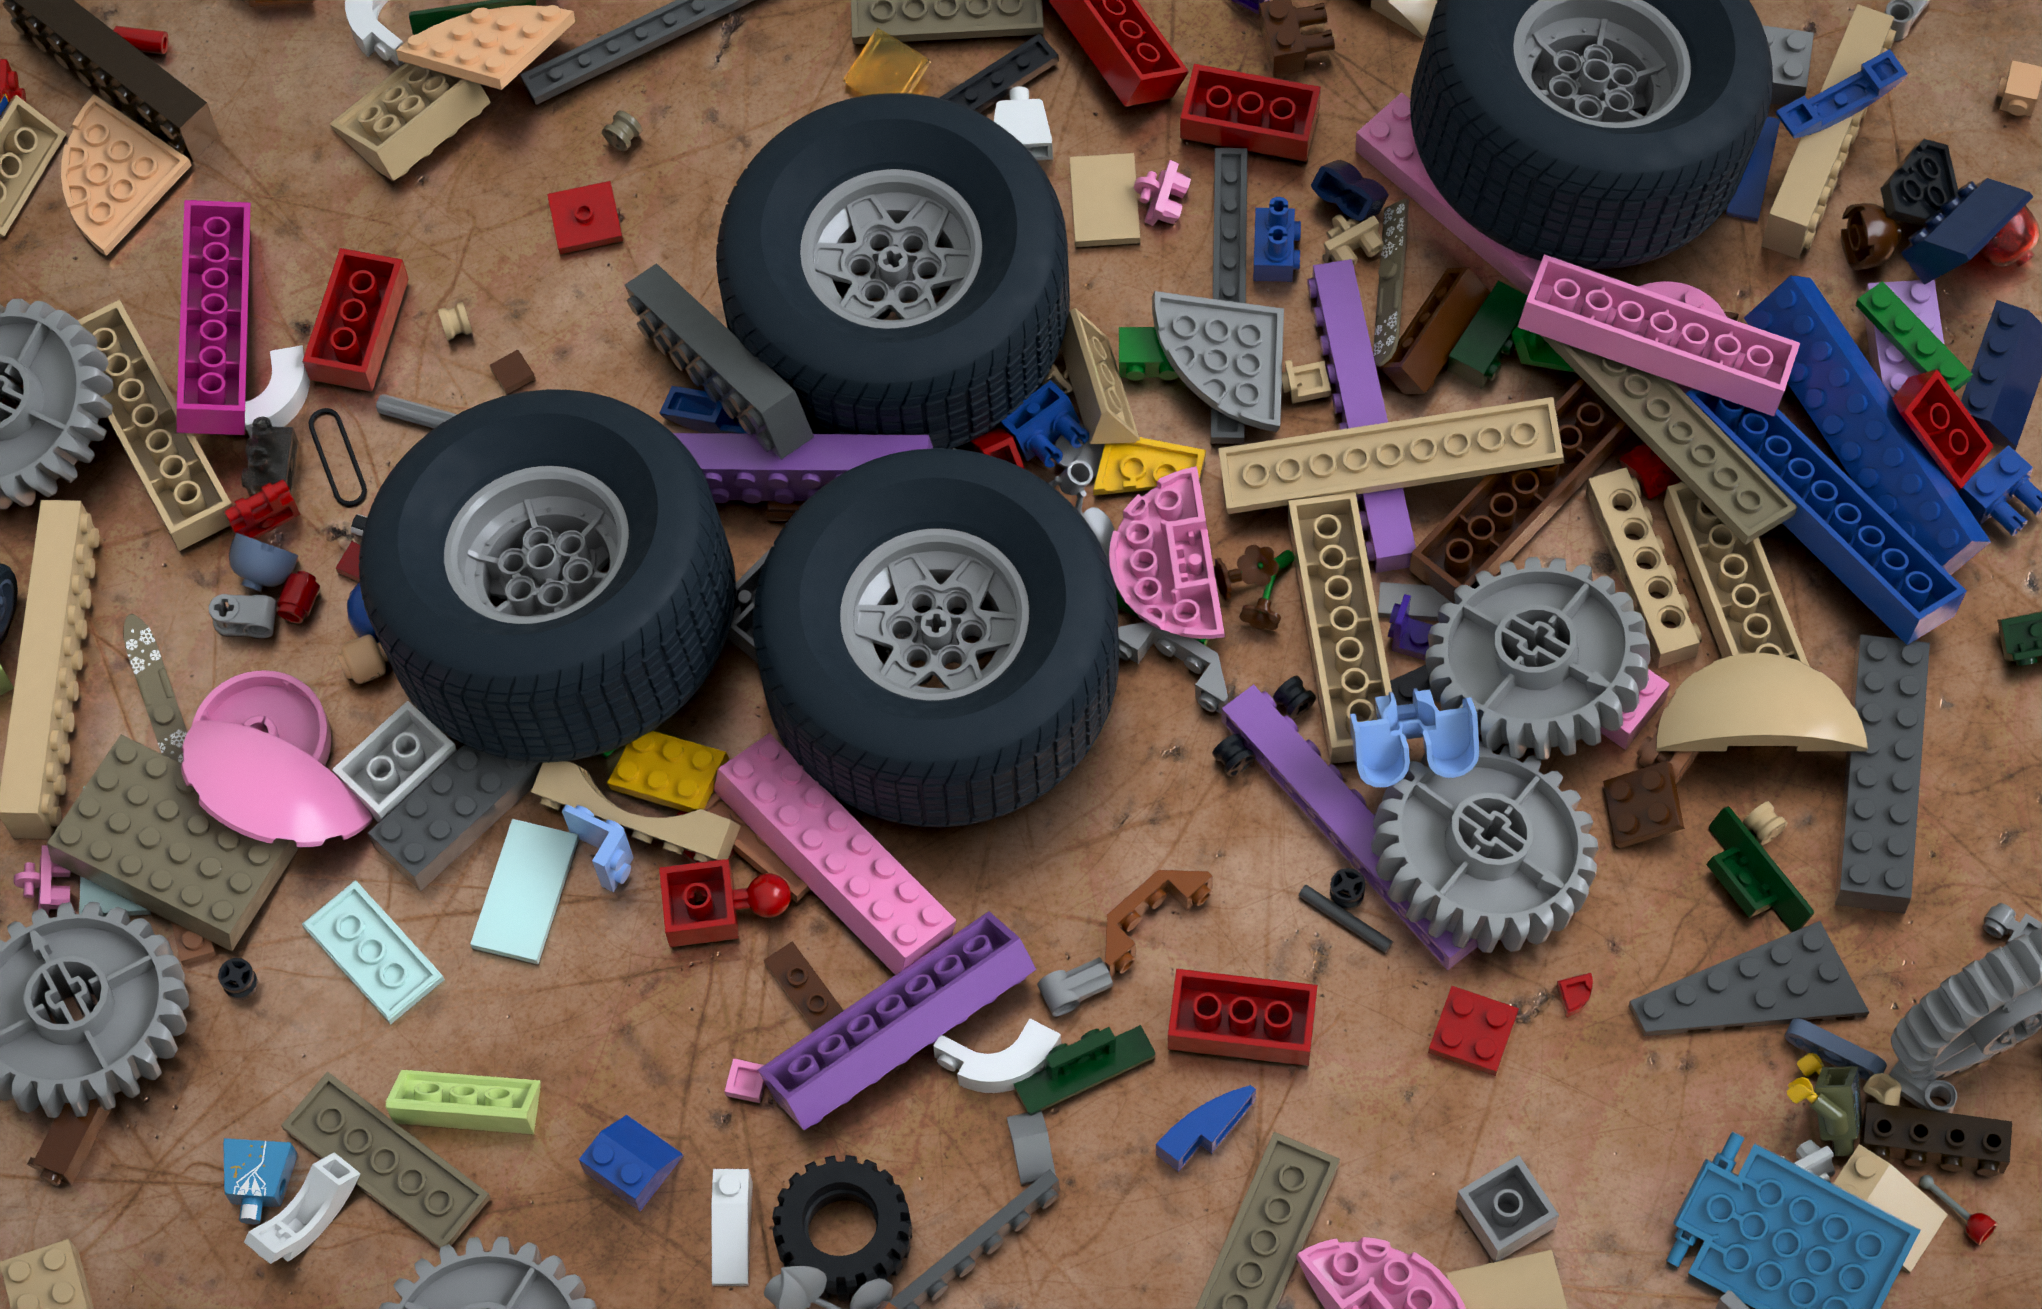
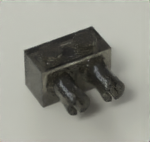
[242,416,299,497]

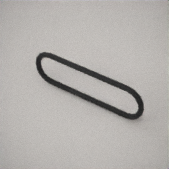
[308,408,367,506]

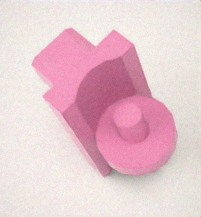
[1134,160,1191,226]
[14,845,71,916]

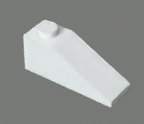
[711,1169,753,1286]

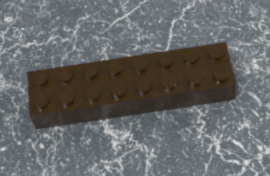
[3,0,220,161]

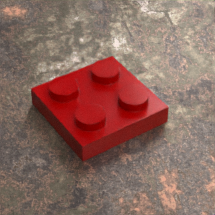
[1428,986,1519,1076]

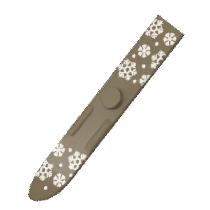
[1373,198,1409,367]
[123,614,188,764]

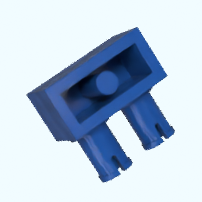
[1253,197,1301,282]
[1000,380,1089,468]
[1958,445,2042,536]

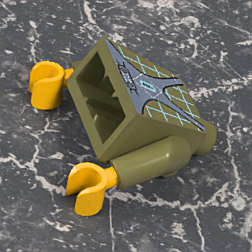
[1787,1053,1862,1156]

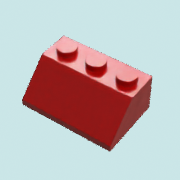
[1892,369,1994,490]

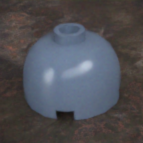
[229,533,298,592]

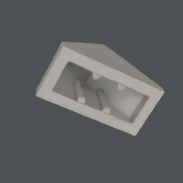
[1007,1111,1056,1186]

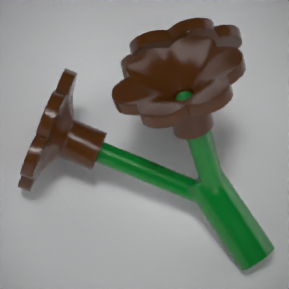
[1214,545,1295,630]

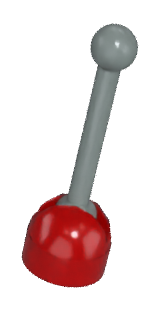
[1919,1175,1998,1245]

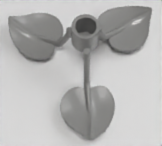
[1048,424,1115,563]
[764,1266,893,1309]

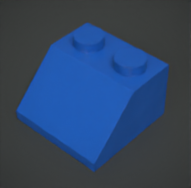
[579,1115,683,1212]

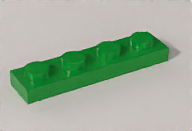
[1856,281,1973,392]

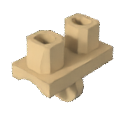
[1322,215,1384,266]

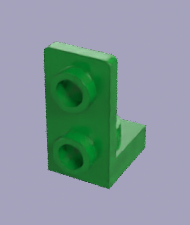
[1511,325,1575,372]

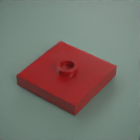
[547,181,623,254]

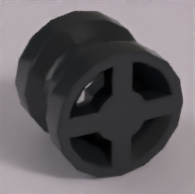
[1273,676,1317,719]
[1212,734,1256,777]
[1329,868,1365,911]
[218,958,258,1000]

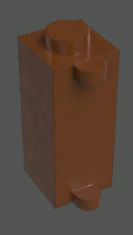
[27,1098,110,1186]

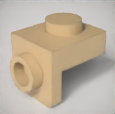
[1282,360,1331,404]

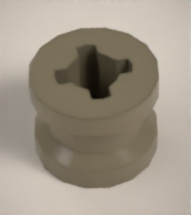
[602,110,643,151]

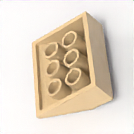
[329,63,491,181]

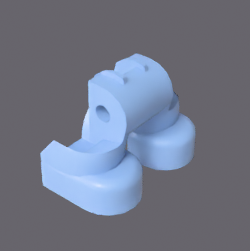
[1350,688,1479,787]

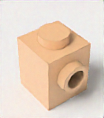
[1996,60,2042,117]

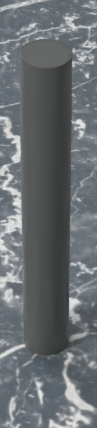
[1298,885,1393,953]

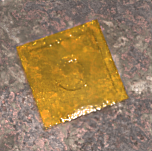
[843,27,931,96]

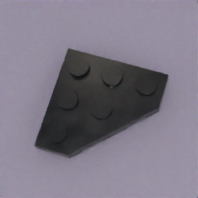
[1880,139,1959,228]

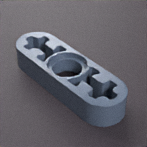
[1784,1018,1887,1081]

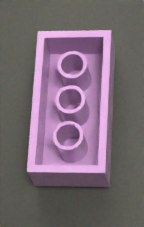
[1864,280,1944,397]

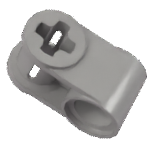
[209,594,277,638]

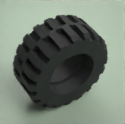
[772,1155,912,1301]

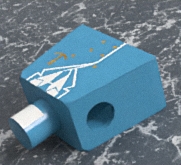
[223,1138,298,1224]

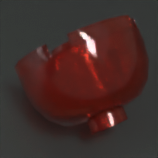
[1978,205,2040,267]

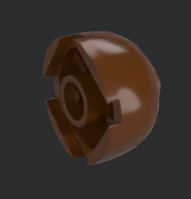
[1841,203,1901,270]

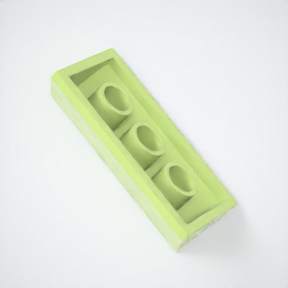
[386,1070,541,1134]

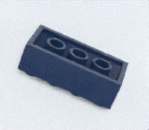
[1901,178,2033,284]
[1961,300,2042,451]

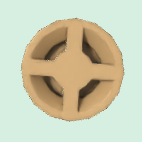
[437,302,473,341]
[1743,801,1788,845]

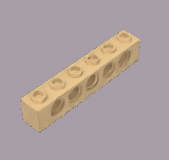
[1586,467,1702,668]

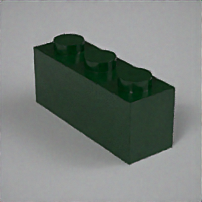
[1447,280,1528,389]

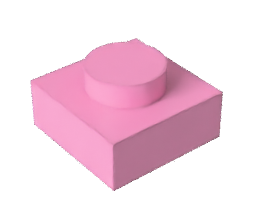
[724,1059,765,1103]

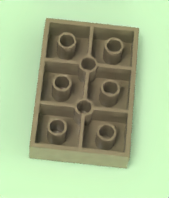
[47,734,299,951]

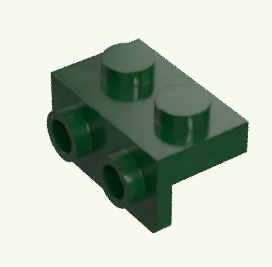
[1997,611,2042,666]

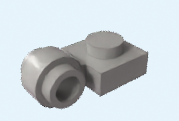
[1983,903,2042,945]

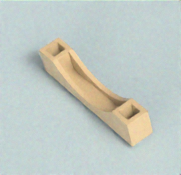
[531,761,741,862]

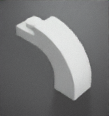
[345,0,404,66]
[217,345,310,441]
[933,1019,1062,1093]
[244,1152,361,1264]

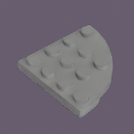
[1152,291,1284,432]

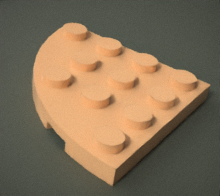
[396,5,575,90]
[61,94,192,256]

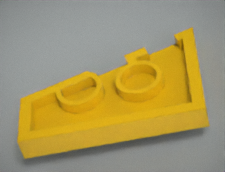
[1093,437,1206,495]

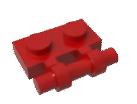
[224,479,300,539]

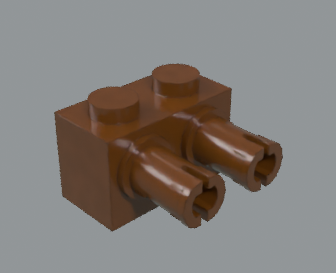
[1259,0,1335,77]

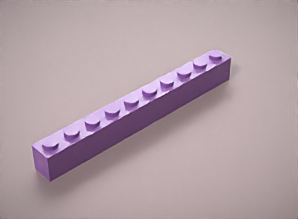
[1307,259,1416,573]
[1222,684,1478,970]

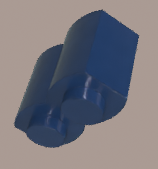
[1311,160,1389,221]

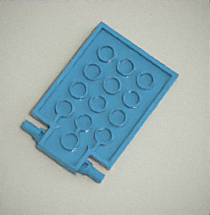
[1666,1131,1921,1309]

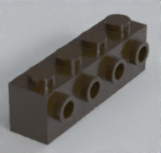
[1860,1102,2012,1176]

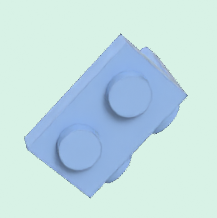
[562,805,634,892]

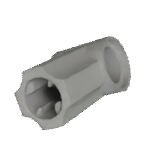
[1885,0,1931,41]
[1037,957,1113,1017]
[1889,1061,1957,1113]

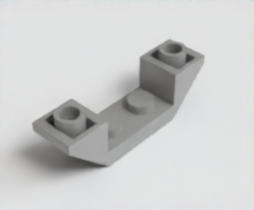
[1118,622,1228,714]

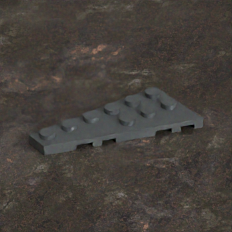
[1629,921,1869,1036]

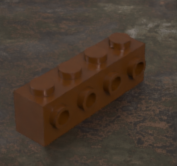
[1380,267,1490,394]

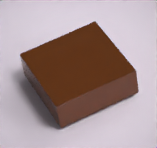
[490,350,535,394]

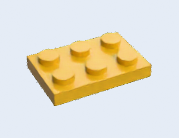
[607,731,730,813]

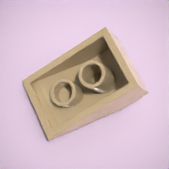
[1833,1144,1948,1274]

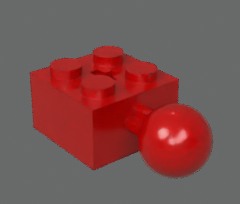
[659,859,791,947]

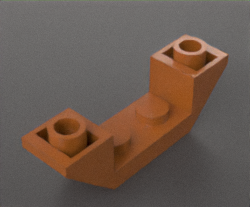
[1105,870,1213,977]

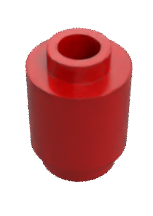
[277,571,320,624]

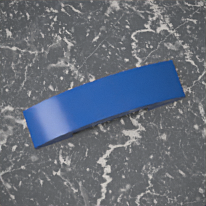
[1776,49,1908,139]

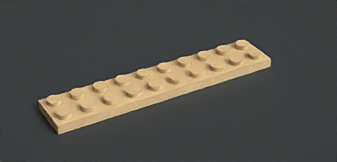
[1218,397,1564,514]

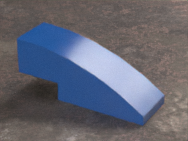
[1726,116,1780,222]
[659,386,754,434]
[1156,1085,1256,1172]

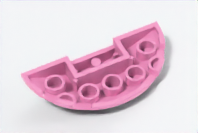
[1109,466,1225,639]
[181,720,373,847]
[1296,1237,1466,1309]

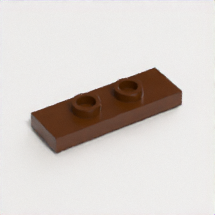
[764,941,844,1031]

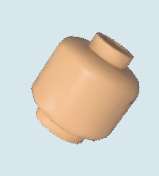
[338,634,389,684]

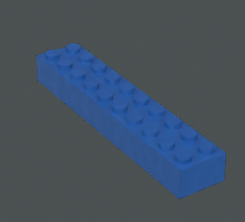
[1744,275,1991,575]
[1685,389,1967,645]

